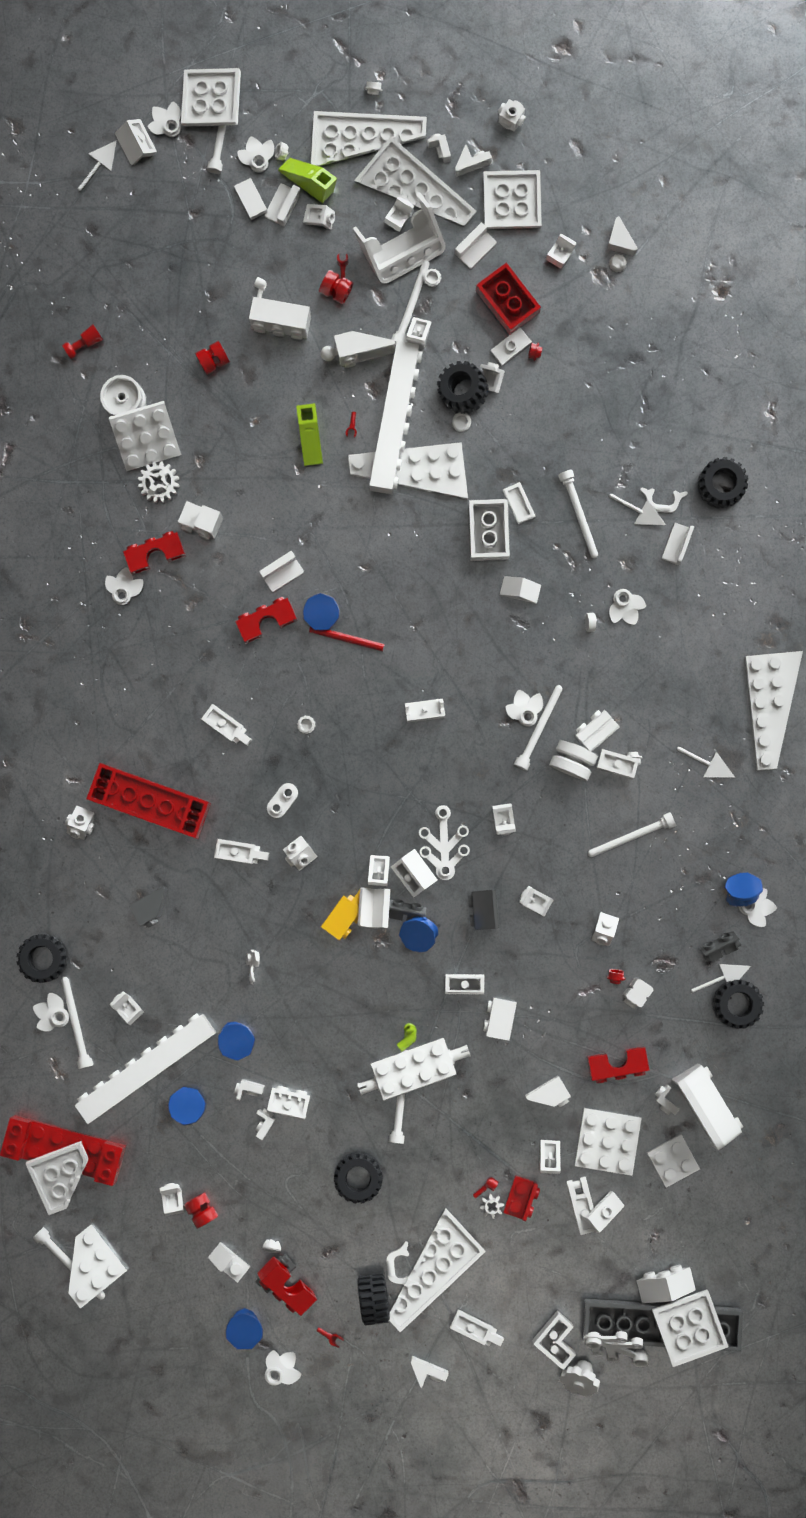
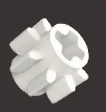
[480,1193,504,1219]

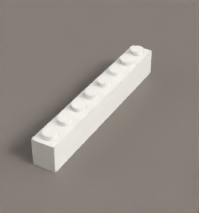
[369,341,423,495]
[75,1014,216,1124]

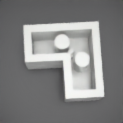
[178,501,223,540]
[636,1265,696,1303]
[532,1310,576,1370]

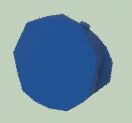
[303,593,339,630]
[725,872,763,907]
[399,917,438,952]
[218,1022,255,1061]
[168,1087,206,1125]
[226,1308,263,1349]

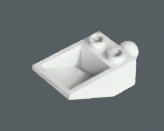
[320,331,395,368]

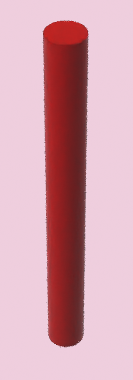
[309,626,385,652]

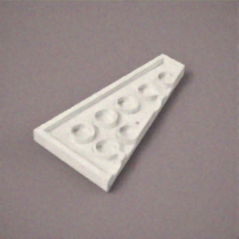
[311,111,427,166]
[354,137,477,226]
[348,442,468,500]
[745,651,803,771]
[389,1208,486,1332]

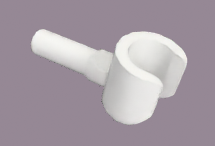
[254,277,267,298]

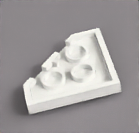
[26,1141,88,1215]
[68,1225,127,1308]

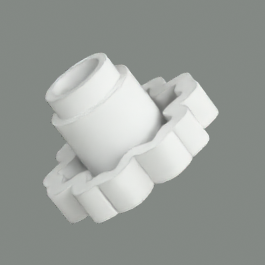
[560,1360,600,1396]

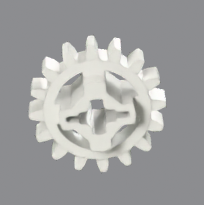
[138,461,180,503]

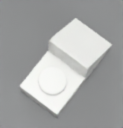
[455,144,492,177]
[208,1242,250,1283]
[411,1356,448,1388]

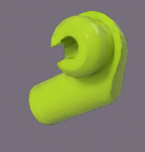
[397,1023,417,1052]

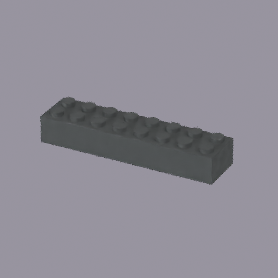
[582,1299,743,1352]

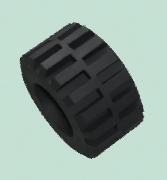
[437,361,489,414]
[698,457,748,508]
[16,934,68,983]
[713,980,764,1029]
[334,1152,383,1204]
[358,1273,390,1326]

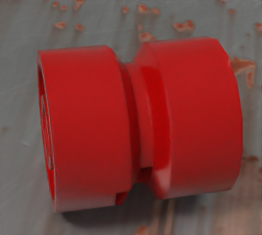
[319,270,354,304]
[195,341,230,375]
[183,1192,219,1229]

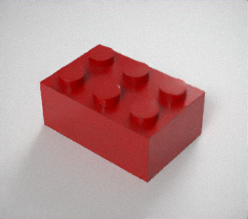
[476,262,541,335]

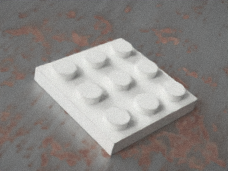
[181,68,241,126]
[483,170,542,229]
[109,401,181,471]
[574,1108,642,1176]
[652,1290,729,1367]

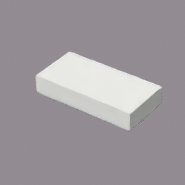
[234,178,268,220]
[502,482,536,525]

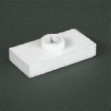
[490,328,532,366]
[585,1191,624,1233]

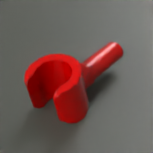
[337,254,348,279]
[346,412,357,438]
[473,1177,499,1198]
[317,1327,344,1348]

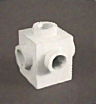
[498,99,526,132]
[65,806,94,840]
[283,836,318,871]

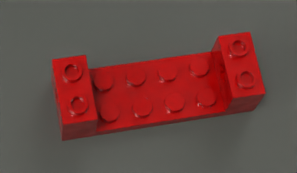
[86,763,211,839]
[0,1115,127,1186]

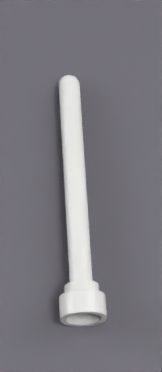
[207,125,226,174]
[391,261,430,345]
[558,470,598,558]
[514,685,562,771]
[588,812,676,857]
[61,977,93,1069]
[389,1049,408,1144]
[33,1227,105,1300]

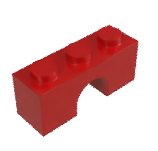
[123,531,186,575]
[235,597,298,644]
[587,1046,650,1083]
[257,1256,317,1316]

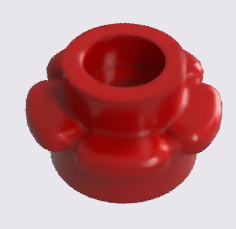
[528,342,542,361]
[606,969,625,984]

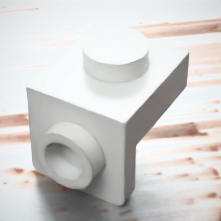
[383,197,414,232]
[545,234,576,269]
[480,362,505,393]
[492,803,516,835]
[519,886,553,916]
[591,912,619,946]
[110,991,144,1025]
[655,1084,680,1115]
[159,1183,185,1216]

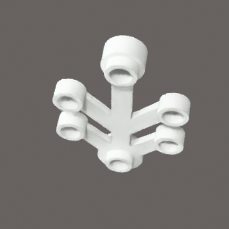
[419,805,470,880]
[584,1331,648,1367]

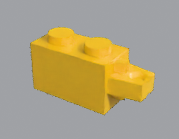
[321,890,360,940]

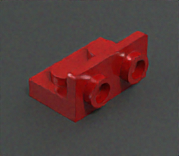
[503,1175,540,1222]

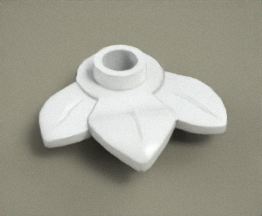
[148,102,181,137]
[237,136,275,172]
[105,567,144,605]
[609,589,646,625]
[506,690,543,727]
[738,888,777,927]
[246,950,260,984]
[33,993,70,1031]
[265,1350,302,1386]

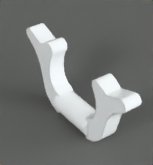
[640,487,688,514]
[386,1241,409,1285]

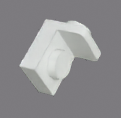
[427,134,451,163]
[303,204,335,229]
[234,1079,265,1101]
[255,1108,276,1140]

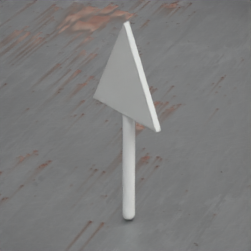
[78,140,117,191]
[609,494,666,525]
[677,747,735,778]
[691,964,751,993]

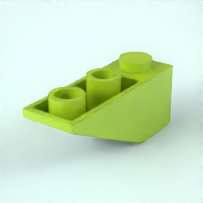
[278,158,337,203]
[296,403,323,466]

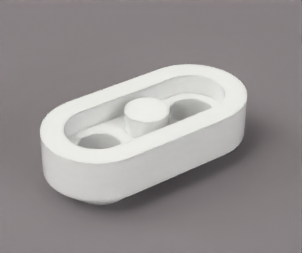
[267,783,298,818]

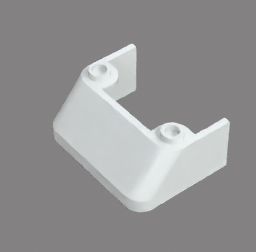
[353,192,446,283]
[671,1063,743,1150]

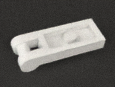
[566,1177,595,1235]

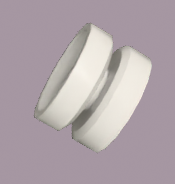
[100,375,146,416]
[549,740,598,781]

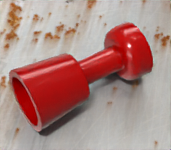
[62,324,103,360]

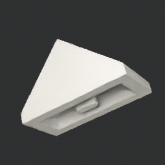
[607,217,638,256]
[406,317,431,350]
[500,576,541,604]
[368,855,390,886]
[539,1140,560,1174]

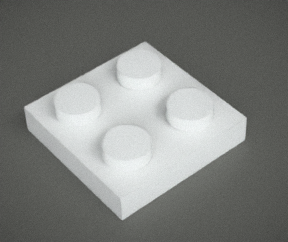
[647,1134,700,1188]

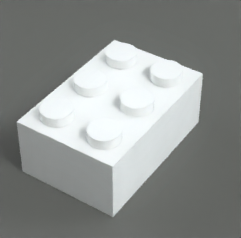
[249,297,311,340]
[469,499,510,561]

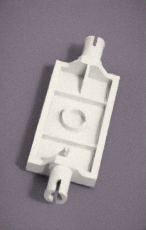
[357,1038,471,1101]

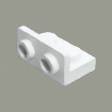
[267,1086,310,1120]

